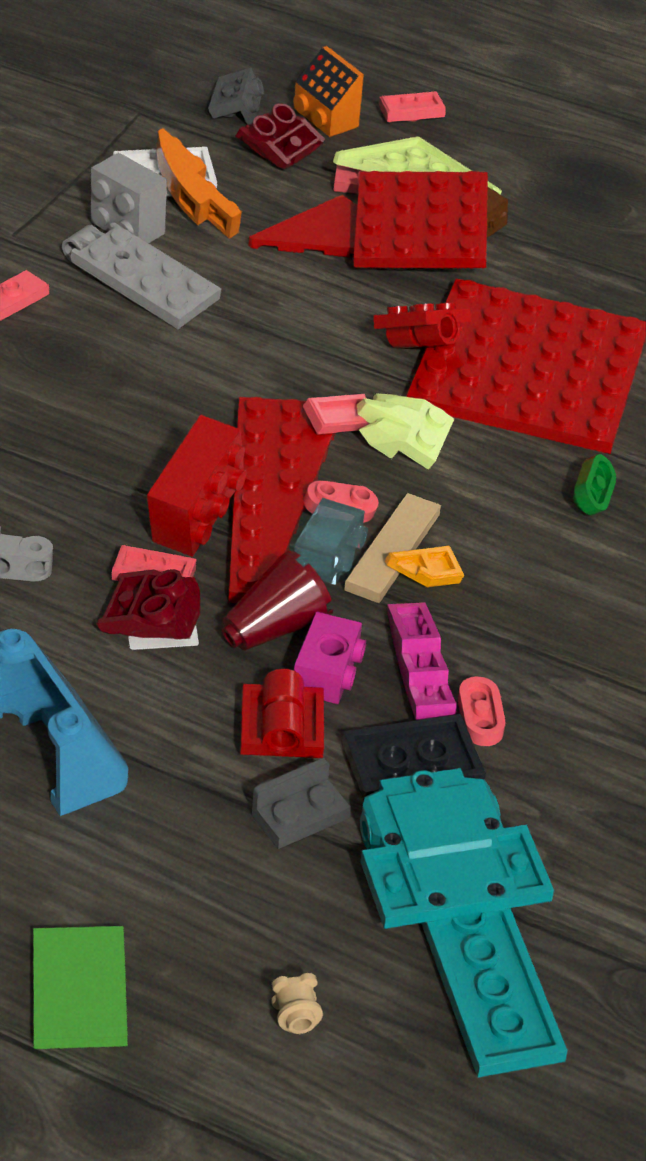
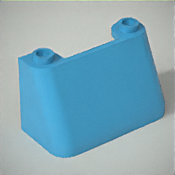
[0,629,128,816]

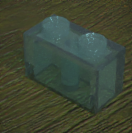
[295,498,368,585]

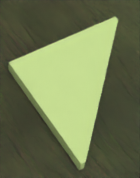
[333,136,502,195]

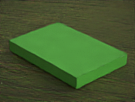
[34,926,128,1049]

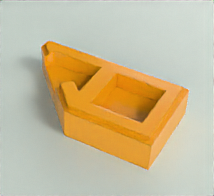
[385,546,464,587]

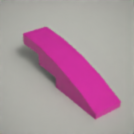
[387,602,456,720]

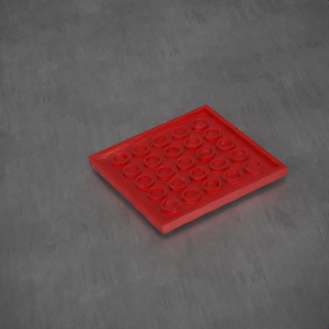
[406,279,646,454]

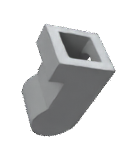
[0,527,53,581]

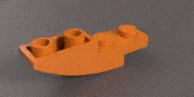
[156,128,242,239]

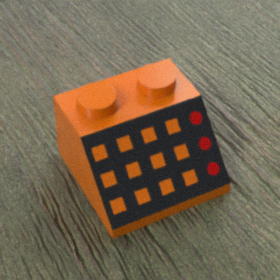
[293,46,364,137]

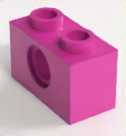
[294,612,366,704]

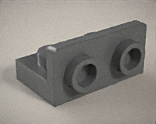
[208,68,264,125]
[252,758,351,849]

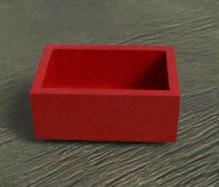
[147,415,247,557]

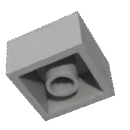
[91,152,167,243]

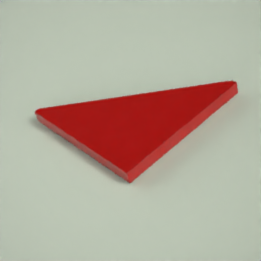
[249,195,357,257]

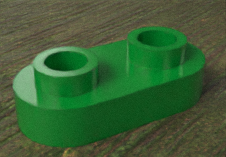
[573,454,616,516]

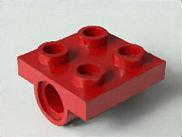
[373,303,471,348]
[240,669,324,758]

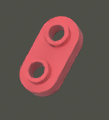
[303,480,379,523]
[458,676,506,746]

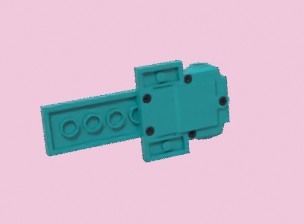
[360,768,568,1077]

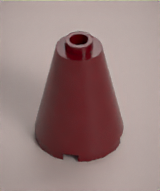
[221,550,333,651]

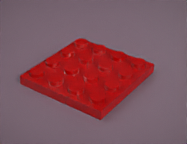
[354,171,488,268]

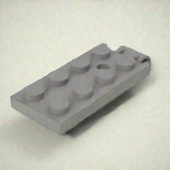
[62,222,221,329]

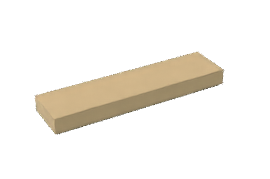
[345,493,441,603]

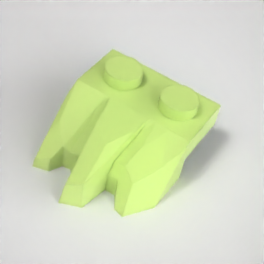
[357,393,454,470]

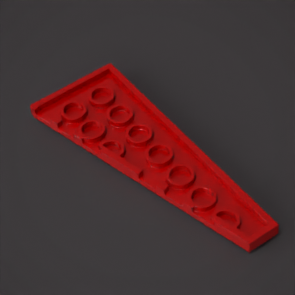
[229,397,336,603]

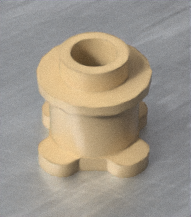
[271,973,323,1034]

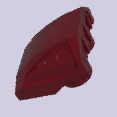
[235,103,326,169]
[97,569,200,640]

